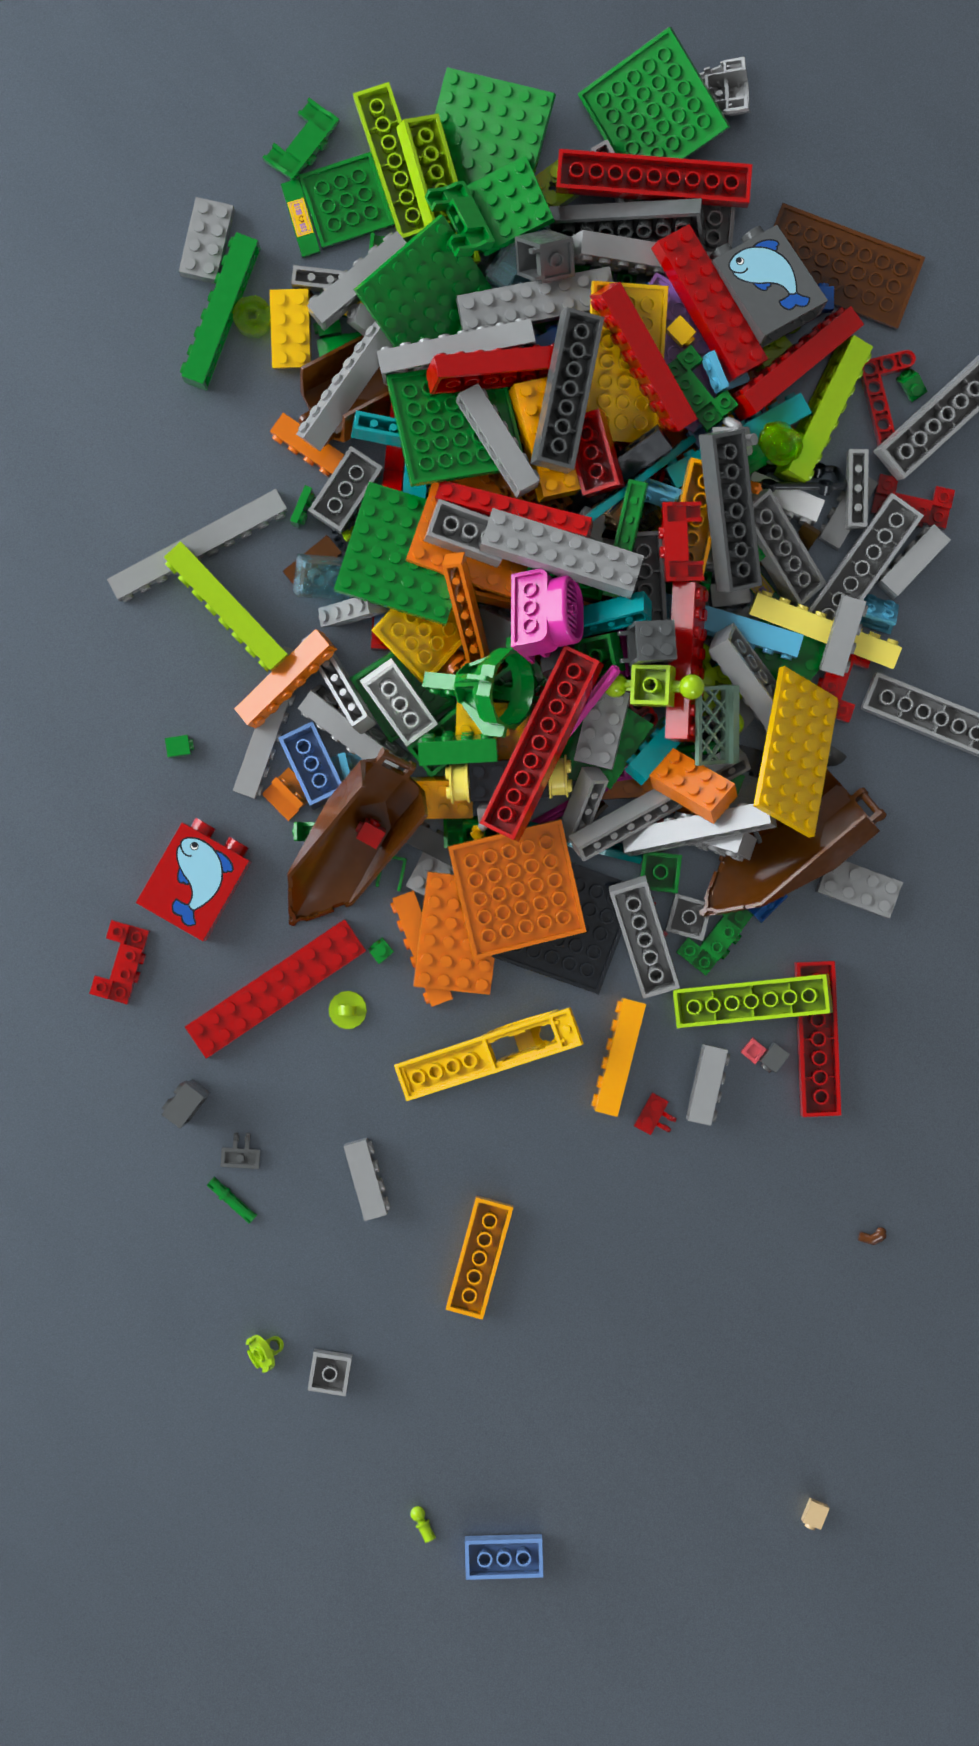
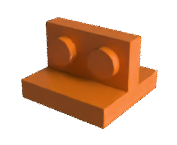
[262,767,308,821]

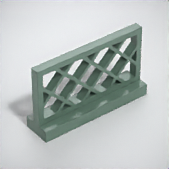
[695,684,739,766]

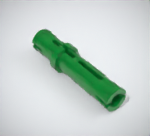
[206,1176,257,1224]

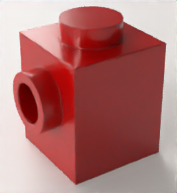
[355,818,386,849]

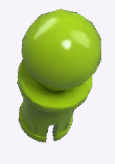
[410,1506,436,1543]

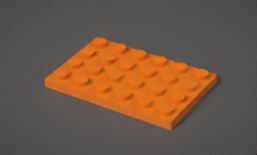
[413,871,495,995]

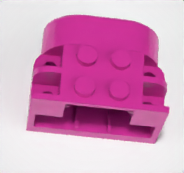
[511,569,584,664]

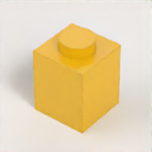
[666,315,696,348]

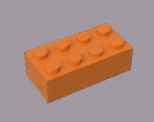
[649,748,738,824]

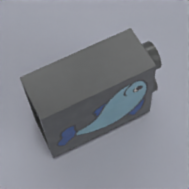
[710,225,828,348]

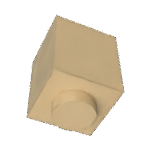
[801,1498,830,1530]

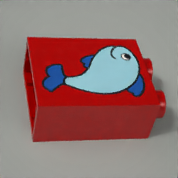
[136,818,252,941]

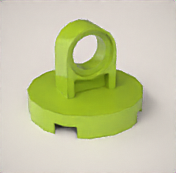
[329,991,367,1029]
[246,1334,284,1373]

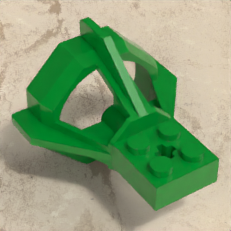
[422,648,539,738]

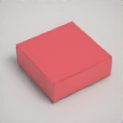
[740,1037,767,1064]

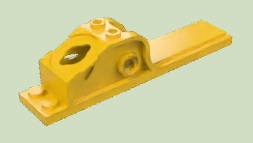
[394,1007,584,1101]

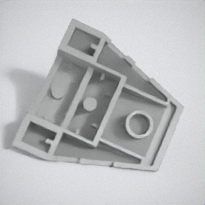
[699,57,751,116]

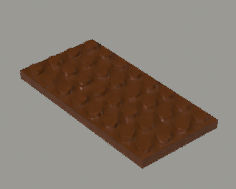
[774,203,925,330]

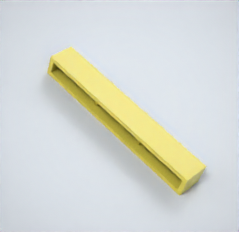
[748,590,902,669]

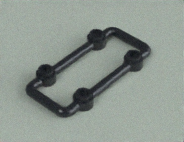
[750,462,847,496]

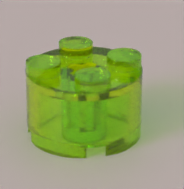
[233,295,271,338]
[758,421,803,466]

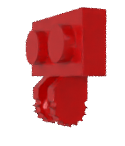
[634,1092,677,1135]

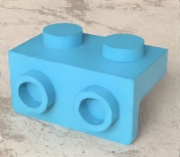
[645,478,681,508]

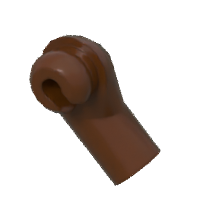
[858,1227,887,1245]

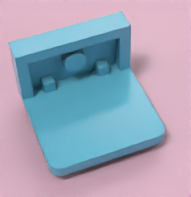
[702,350,750,394]

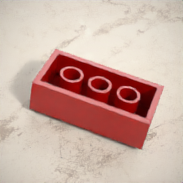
[575,408,625,498]

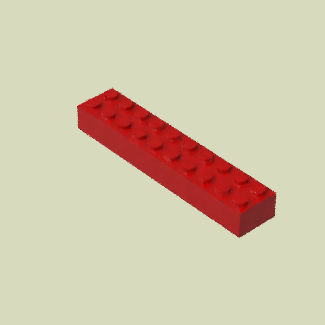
[556,149,752,208]
[479,646,604,842]
[185,919,367,1059]

